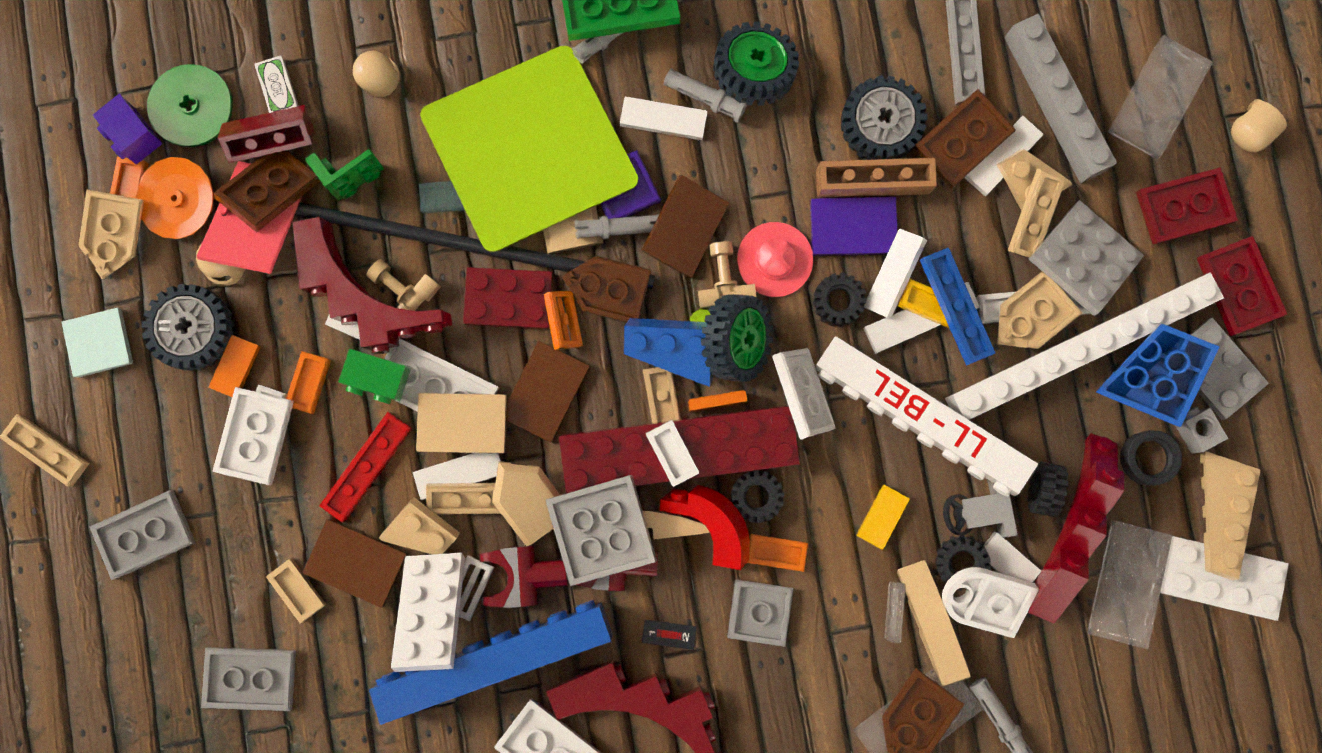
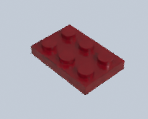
[1136,167,1238,245]
[1196,236,1287,336]
[463,267,553,329]

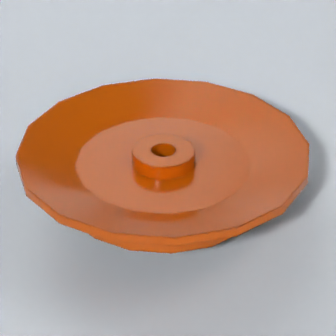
[136,157,214,239]

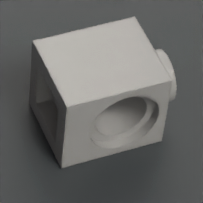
[1175,407,1228,454]

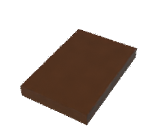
[914,89,1016,189]
[214,150,320,232]
[641,175,729,278]
[506,341,590,443]
[302,519,408,608]

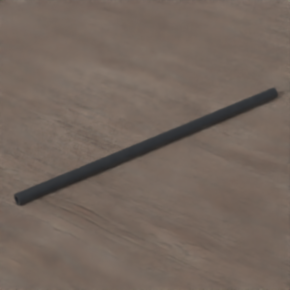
[294,202,655,290]

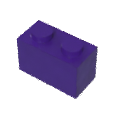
[93,94,163,165]

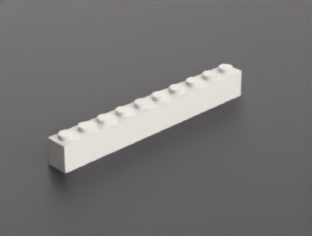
[945,272,1224,420]

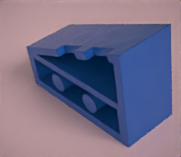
[624,318,713,387]

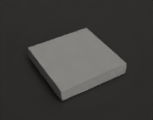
[727,579,793,647]

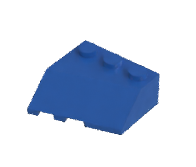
[1096,323,1220,427]

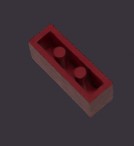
[218,105,314,163]

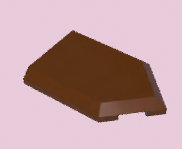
[562,256,652,322]
[882,668,965,753]

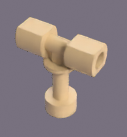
[698,241,756,309]
[366,259,441,311]

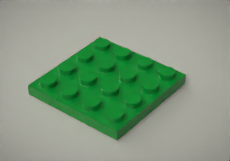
[562,0,680,41]

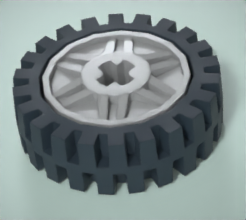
[841,76,927,160]
[142,284,235,371]

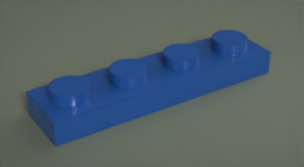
[920,247,995,366]

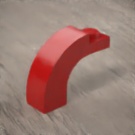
[660,485,750,570]

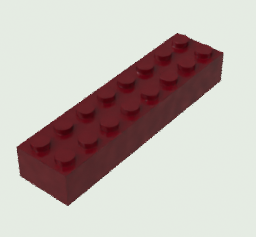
[559,405,800,493]

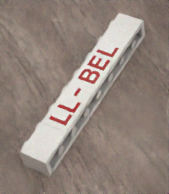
[816,336,1038,497]

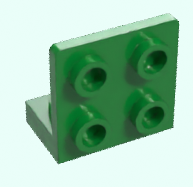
[305,149,384,201]

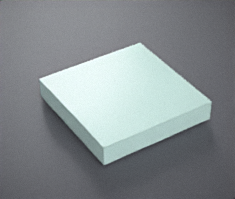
[62,308,133,378]

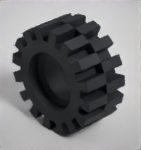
[812,273,867,327]
[1027,461,1068,517]
[731,470,784,523]
[936,535,991,591]

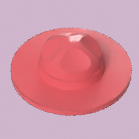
[737,222,813,297]

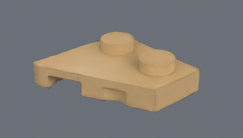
[997,149,1072,211]
[379,497,460,555]

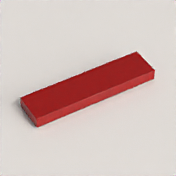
[319,412,413,523]

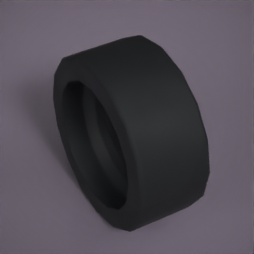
[1120,430,1182,485]

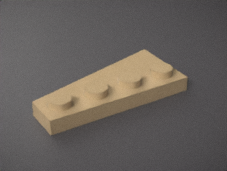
[1200,451,1261,581]

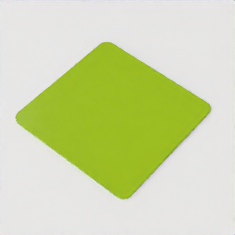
[420,46,638,252]

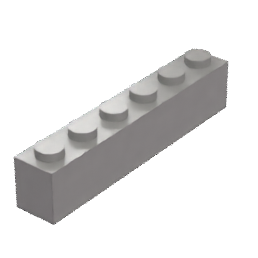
[1004,14,1117,184]

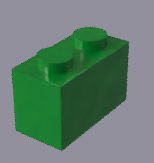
[338,349,411,405]

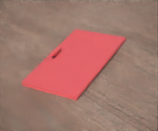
[197,161,302,274]

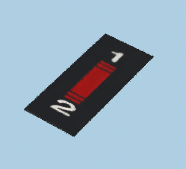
[642,619,697,650]

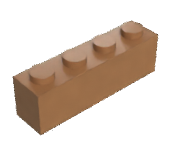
[816,158,937,198]

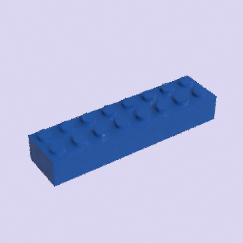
[369,600,613,725]

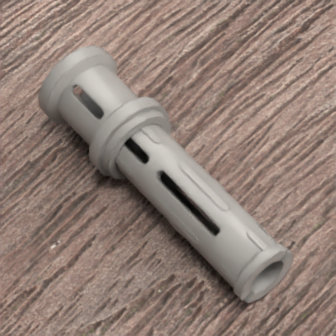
[663,68,747,123]

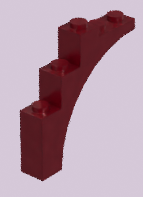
[293,217,453,354]
[1028,433,1124,623]
[546,660,722,753]

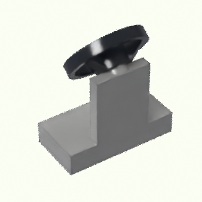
[943,480,1018,537]

